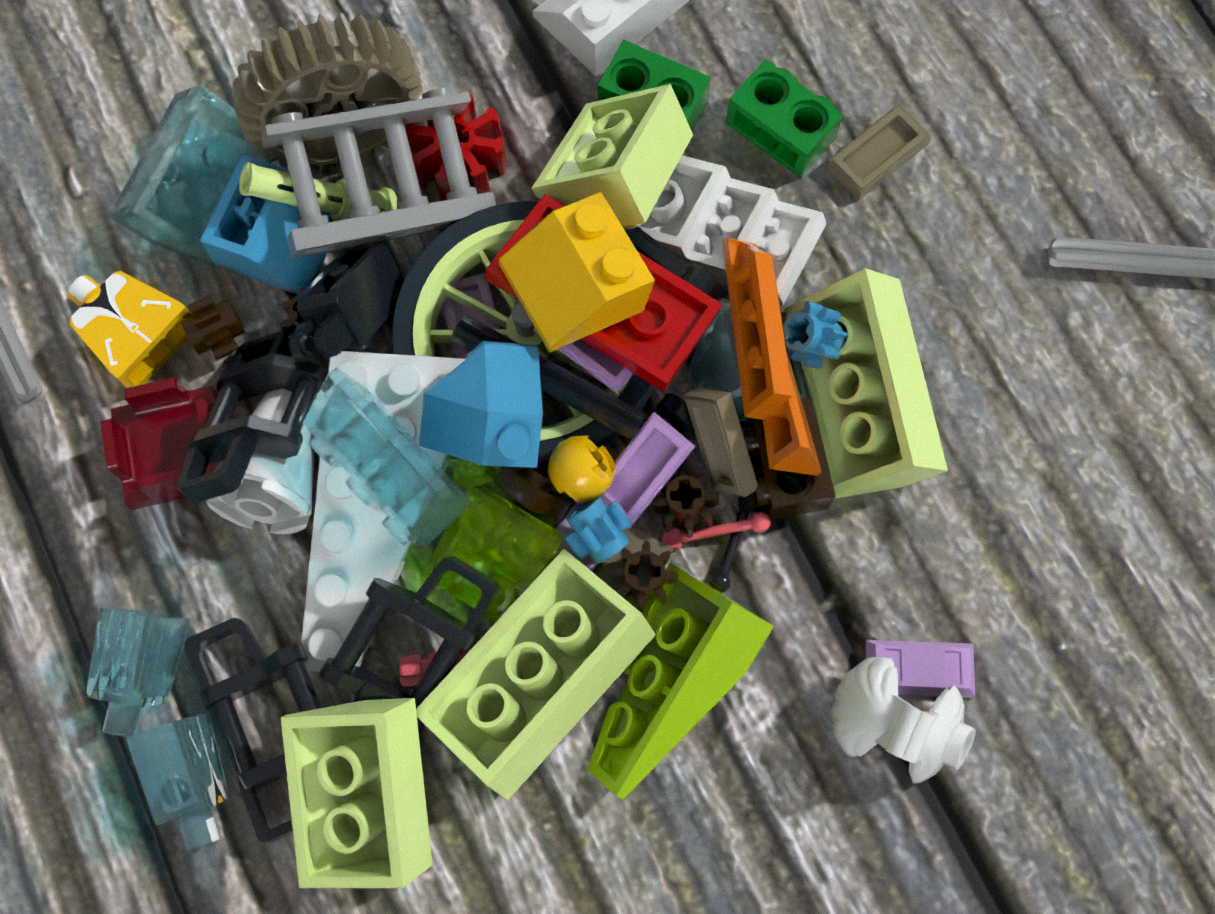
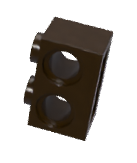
[741,397,836,520]

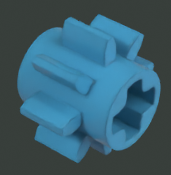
[783,301,847,369]
[564,497,632,564]

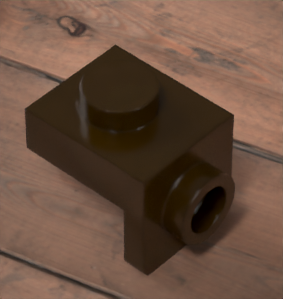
[493,466,573,542]

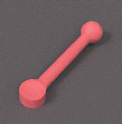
[662,512,771,551]

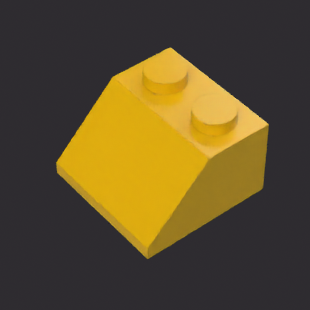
[499,192,655,352]

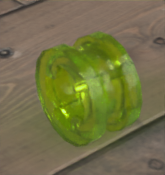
[445,455,497,487]

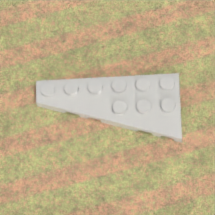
[301,351,466,672]

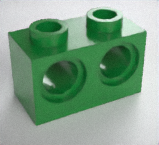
[597,39,711,132]
[725,59,843,179]

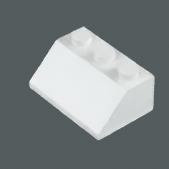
[532,0,690,77]

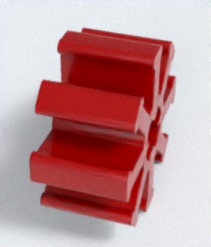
[405,92,507,201]

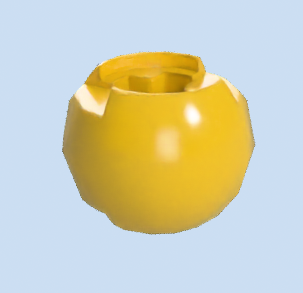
[548,436,615,503]

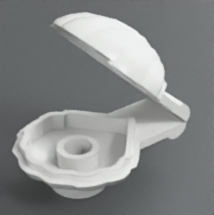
[831,656,976,784]

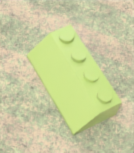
[784,268,948,499]
[416,549,656,800]

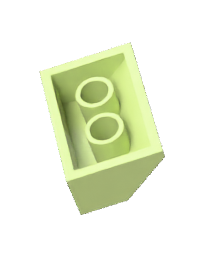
[531,84,693,229]
[281,698,433,888]

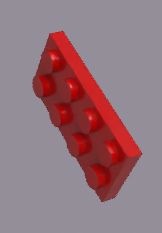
[485,194,722,392]

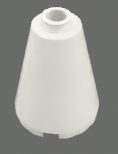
[206,387,317,534]

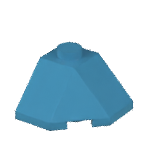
[419,341,543,468]

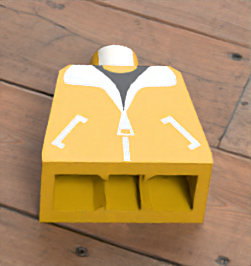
[67,271,192,388]

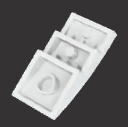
[638,156,827,305]

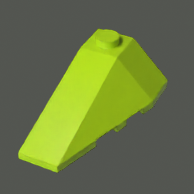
[587,562,774,800]

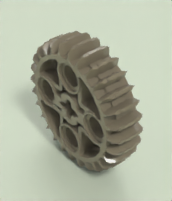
[232,12,423,172]

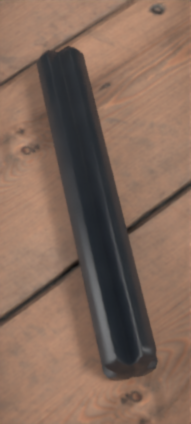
[452,316,645,438]

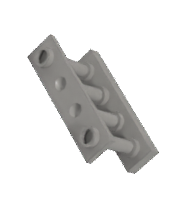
[261,87,496,259]

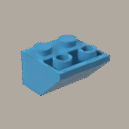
[200,154,335,295]

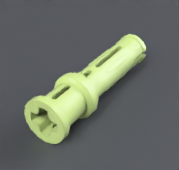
[239,162,397,221]

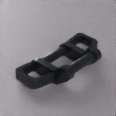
[176,331,326,504]
[319,556,499,729]
[184,618,322,843]

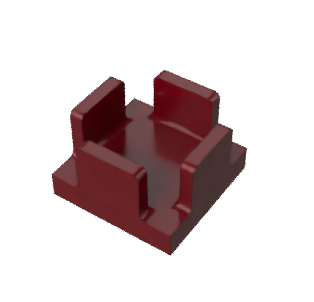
[100,378,219,510]

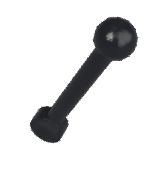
[709,493,757,593]

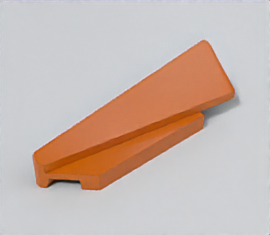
[722,237,821,476]

